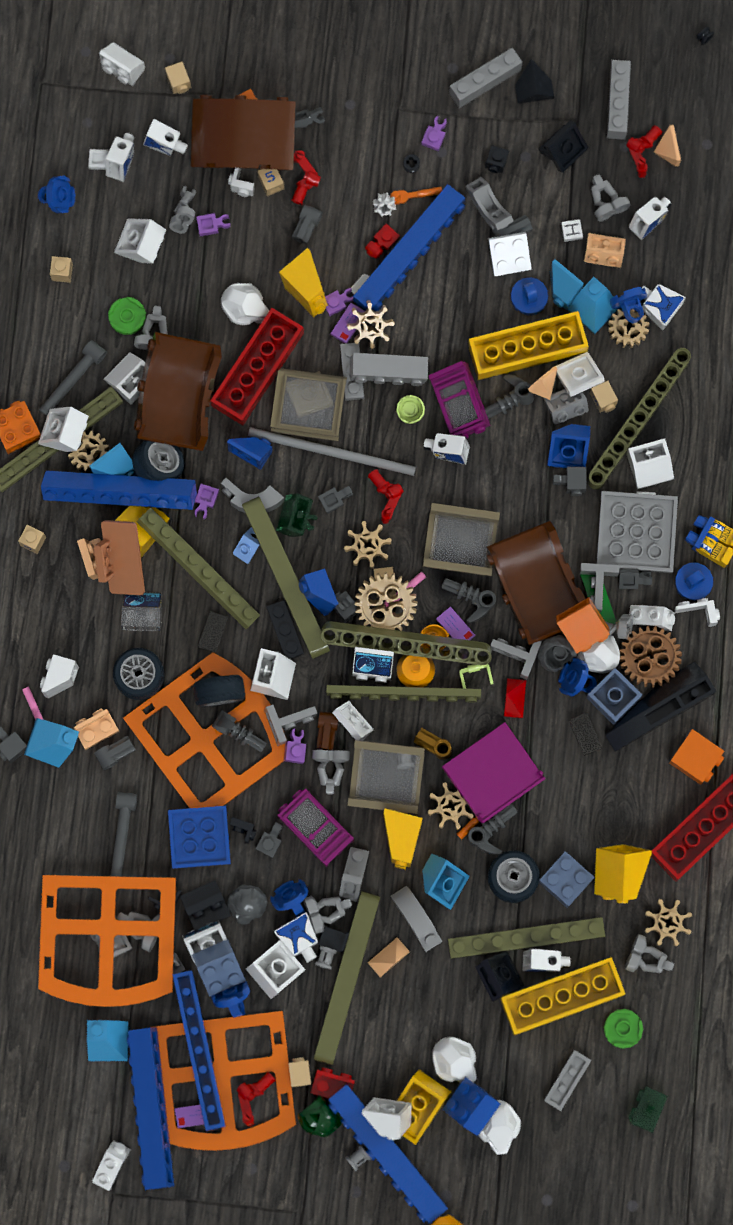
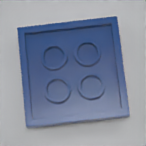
[168,806,231,869]

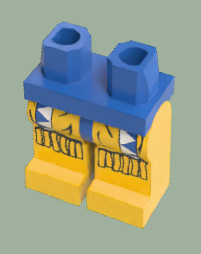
[685,515,733,568]

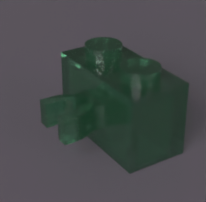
[276,493,318,537]
[628,1087,668,1133]

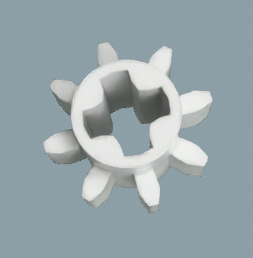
[373,192,396,217]

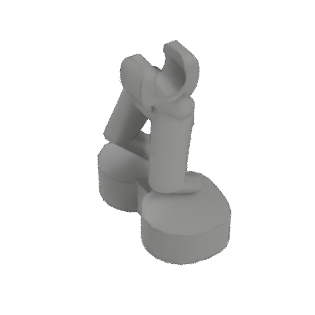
[591,174,631,222]
[169,186,196,234]
[134,306,168,350]
[606,614,633,639]
[312,750,350,795]
[304,896,352,934]
[117,912,160,952]
[625,934,674,973]

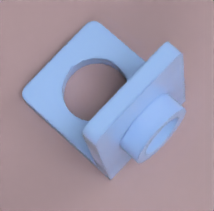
[233,527,260,564]

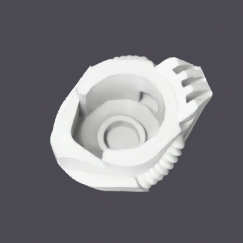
[221,284,269,325]
[577,635,620,673]
[432,1037,477,1083]
[479,1100,521,1155]

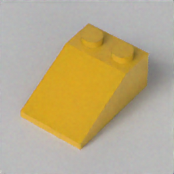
[397,1070,451,1145]

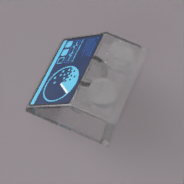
[121,592,163,631]

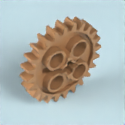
[619,626,682,688]

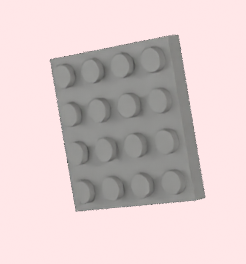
[596,491,678,573]

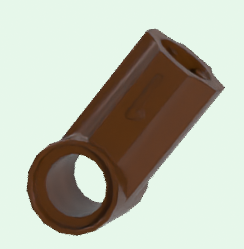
[316,712,338,751]

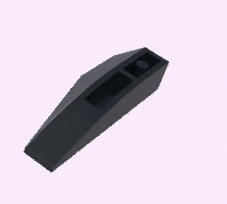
[605,661,716,752]

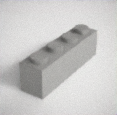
[449,48,522,108]
[607,60,631,140]
[350,353,428,386]

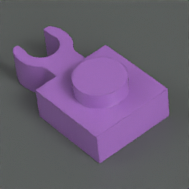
[421,116,447,151]
[196,213,230,236]
[325,288,353,317]
[195,484,219,520]
[284,729,306,764]

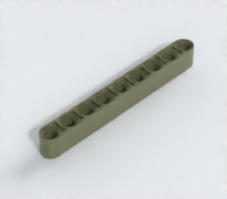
[588,348,691,489]
[242,496,330,659]
[321,621,492,665]
[314,891,380,1065]

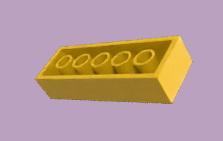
[468,311,589,380]
[500,957,625,1036]

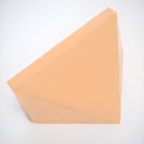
[654,125,681,167]
[528,366,557,400]
[368,937,410,977]

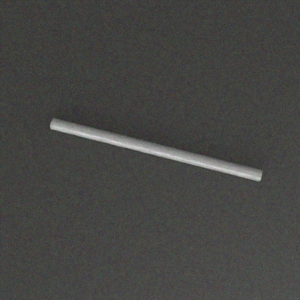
[248,427,416,476]

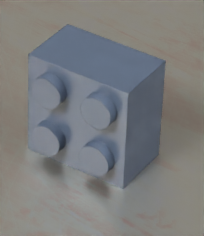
[587,668,642,725]
[539,851,595,908]
[192,939,246,996]

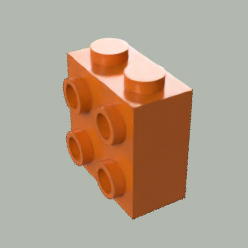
[0,401,41,454]
[556,597,610,653]
[669,729,724,785]

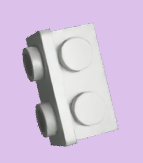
[333,701,374,741]

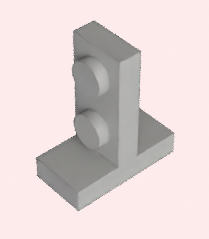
[580,563,620,613]
[490,638,542,680]
[264,705,317,746]
[339,847,369,902]

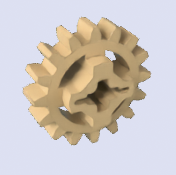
[608,309,649,348]
[68,431,109,473]

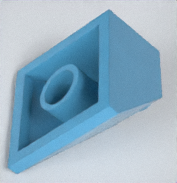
[550,259,584,310]
[567,277,618,334]
[89,443,136,476]
[24,718,79,768]
[422,854,470,910]
[87,1020,128,1061]

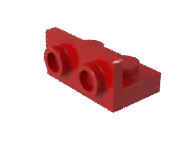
[311,1067,355,1098]

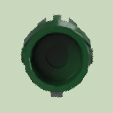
[297,1095,342,1137]

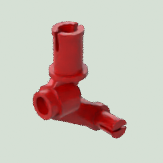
[627,125,662,178]
[291,150,321,205]
[368,469,404,524]
[236,1072,276,1127]

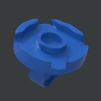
[38,176,75,213]
[511,277,548,316]
[609,287,647,323]
[675,563,713,601]
[558,658,597,696]
[270,880,309,917]
[211,981,250,1018]

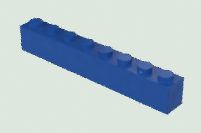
[353,184,466,311]
[41,471,197,510]
[173,970,226,1131]
[127,1028,174,1190]
[328,1084,448,1224]

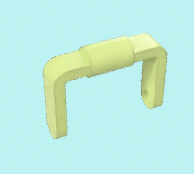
[459,664,494,689]

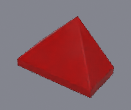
[504,678,526,718]

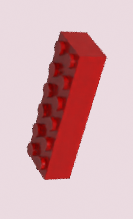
[210,308,304,426]
[651,774,733,882]

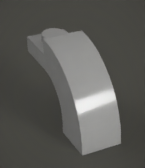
[465,177,514,230]
[221,478,284,513]
[390,886,442,952]

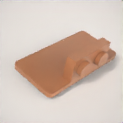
[93,520,145,595]

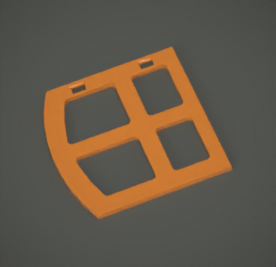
[123,652,287,808]
[38,875,176,1007]
[150,1011,296,1151]

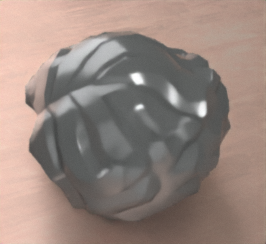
[538,635,578,672]
[227,885,267,925]

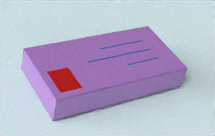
[331,303,365,344]
[436,606,475,640]
[175,1105,204,1128]

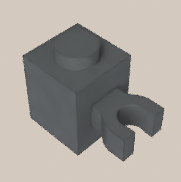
[553,467,586,496]
[334,591,359,623]
[0,726,27,763]

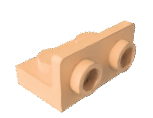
[584,233,626,268]
[77,538,101,580]
[73,709,120,750]

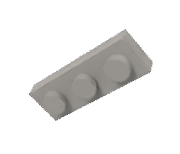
[340,343,364,401]
[544,1050,591,1111]

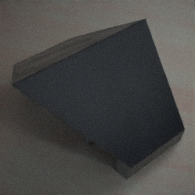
[515,59,554,104]

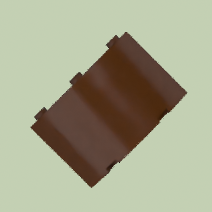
[191,95,295,170]
[134,332,222,451]
[486,521,585,645]

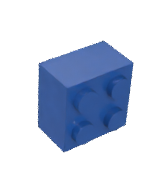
[443,1077,501,1136]

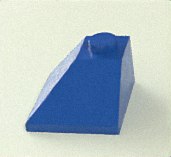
[547,424,590,468]
[227,437,273,470]
[299,569,338,616]

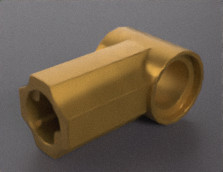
[414,728,452,760]

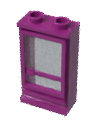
[428,361,491,439]
[278,789,354,867]

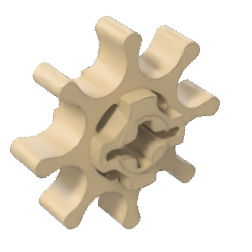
[347,300,395,349]
[344,521,392,569]
[428,782,473,830]
[645,899,692,947]

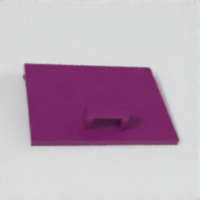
[442,722,546,823]

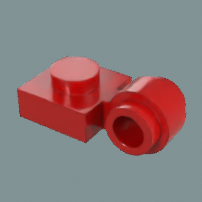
[365,224,400,259]

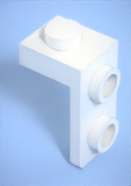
[228,168,255,197]
[674,598,720,627]
[629,605,675,631]
[92,1141,131,1191]

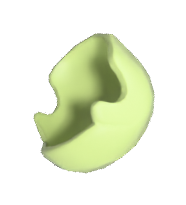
[396,395,425,424]

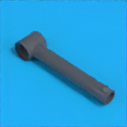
[39,340,107,416]
[110,792,137,877]

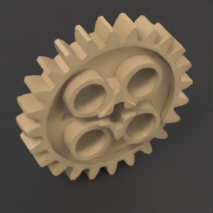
[355,572,417,631]

